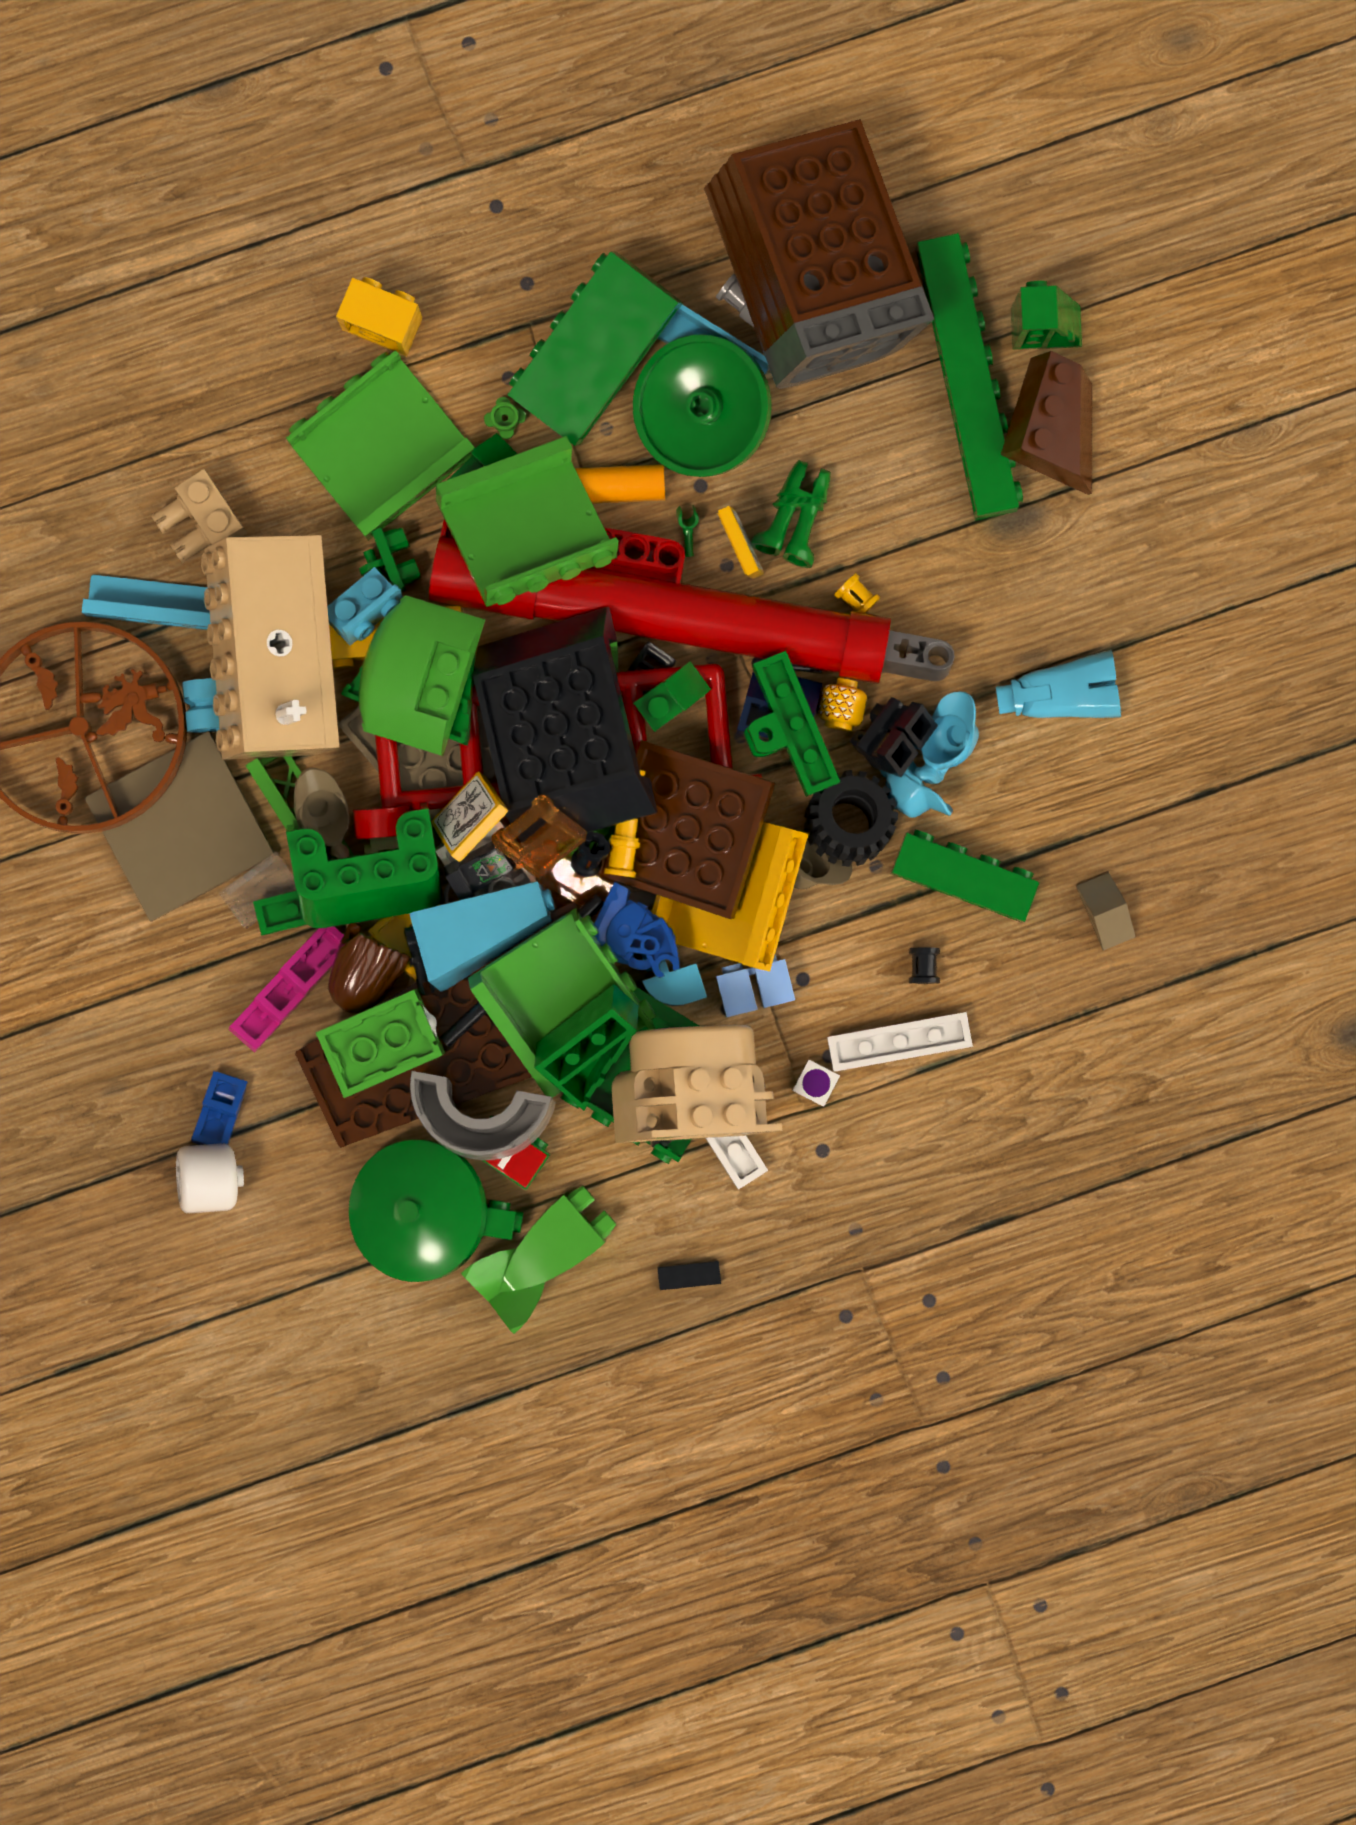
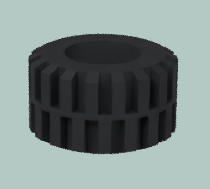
[804,770,898,867]

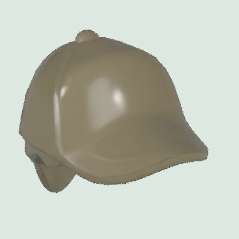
[294,768,350,860]

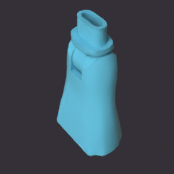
[996,650,1121,718]

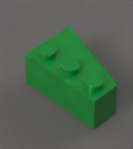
[1011,281,1082,350]
[534,984,639,1111]

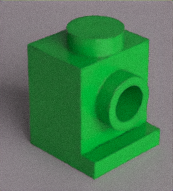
[483,1200,524,1240]

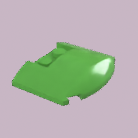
[359,595,485,756]

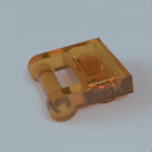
[492,794,587,879]

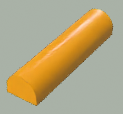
[575,464,665,504]

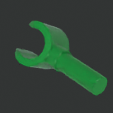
[676,505,699,557]

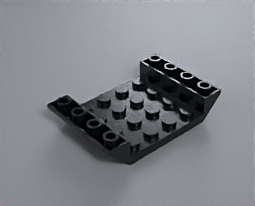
[473,607,658,851]

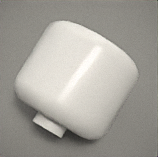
[176,1144,244,1214]

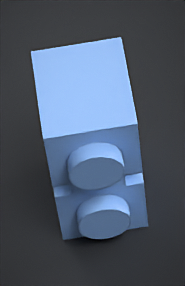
[716,954,795,1018]

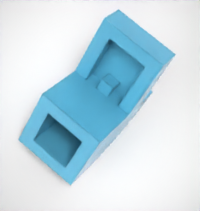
[641,954,707,1006]

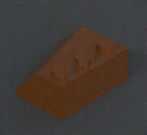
[1001,351,1092,495]

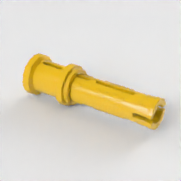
[604,770,646,878]

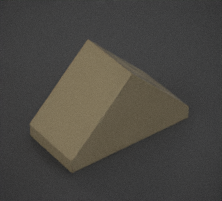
[1076,872,1136,951]

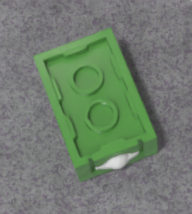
[316,989,446,1098]

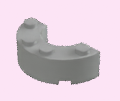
[410,1071,556,1160]

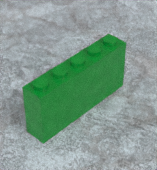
[507,251,683,446]

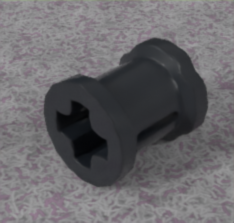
[570,832,610,877]
[909,947,940,984]

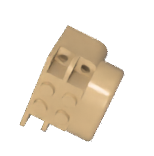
[612,1025,783,1143]

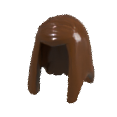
[328,922,410,1013]

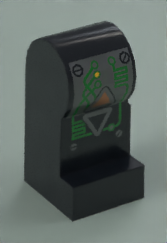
[444,839,516,900]

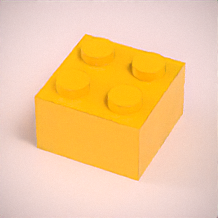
[336,277,422,357]

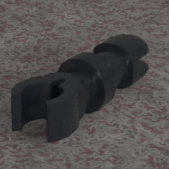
[404,926,435,995]

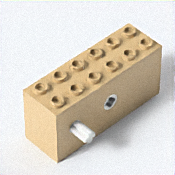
[201,535,339,760]

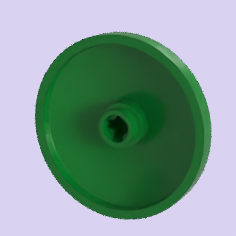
[633,335,772,477]
[349,1140,487,1282]

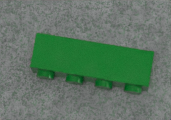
[890,829,1040,923]

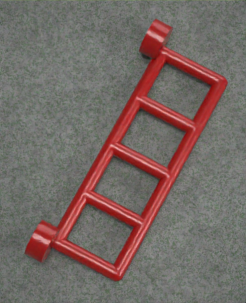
[353,664,762,839]

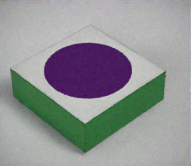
[792,1059,840,1107]

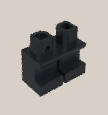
[850,697,938,777]

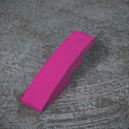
[228,926,344,1053]

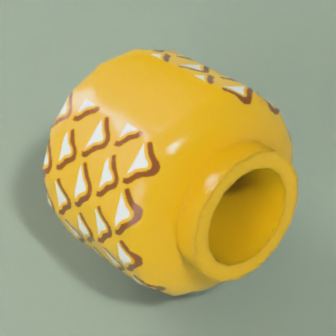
[818,678,867,732]

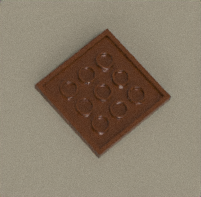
[601,740,775,919]

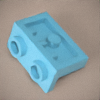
[327,567,403,646]

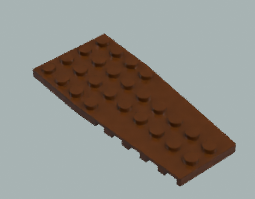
[295,901,579,1148]

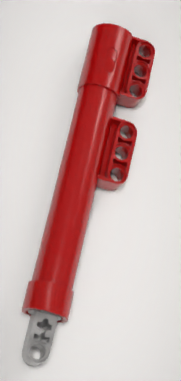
[429,519,955,684]

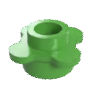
[484,397,526,439]

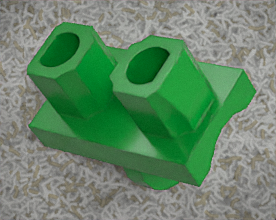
[359,528,421,593]

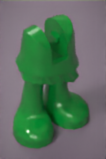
[750,460,831,568]

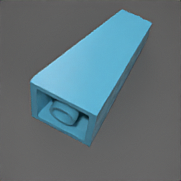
[409,881,555,992]

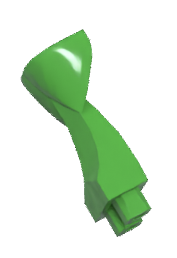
[461,1186,616,1334]

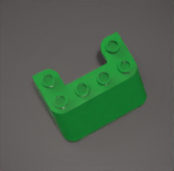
[286,802,442,928]

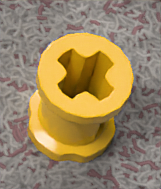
[834,573,881,613]

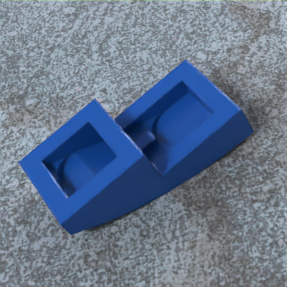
[191,1071,248,1145]

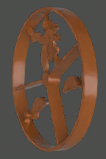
[0,622,187,834]

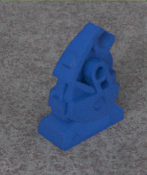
[594,882,680,978]

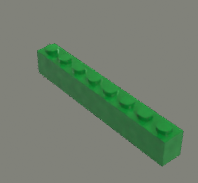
[915,233,1023,521]

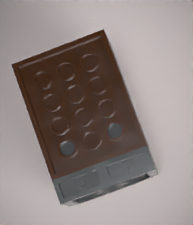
[704,119,934,389]

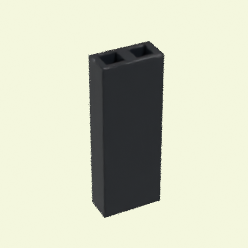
[657,1260,721,1290]

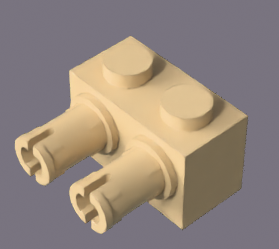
[151,469,247,563]

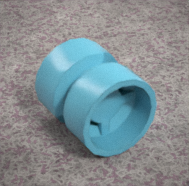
[182,678,220,733]

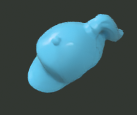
[913,691,979,784]
[879,761,953,818]

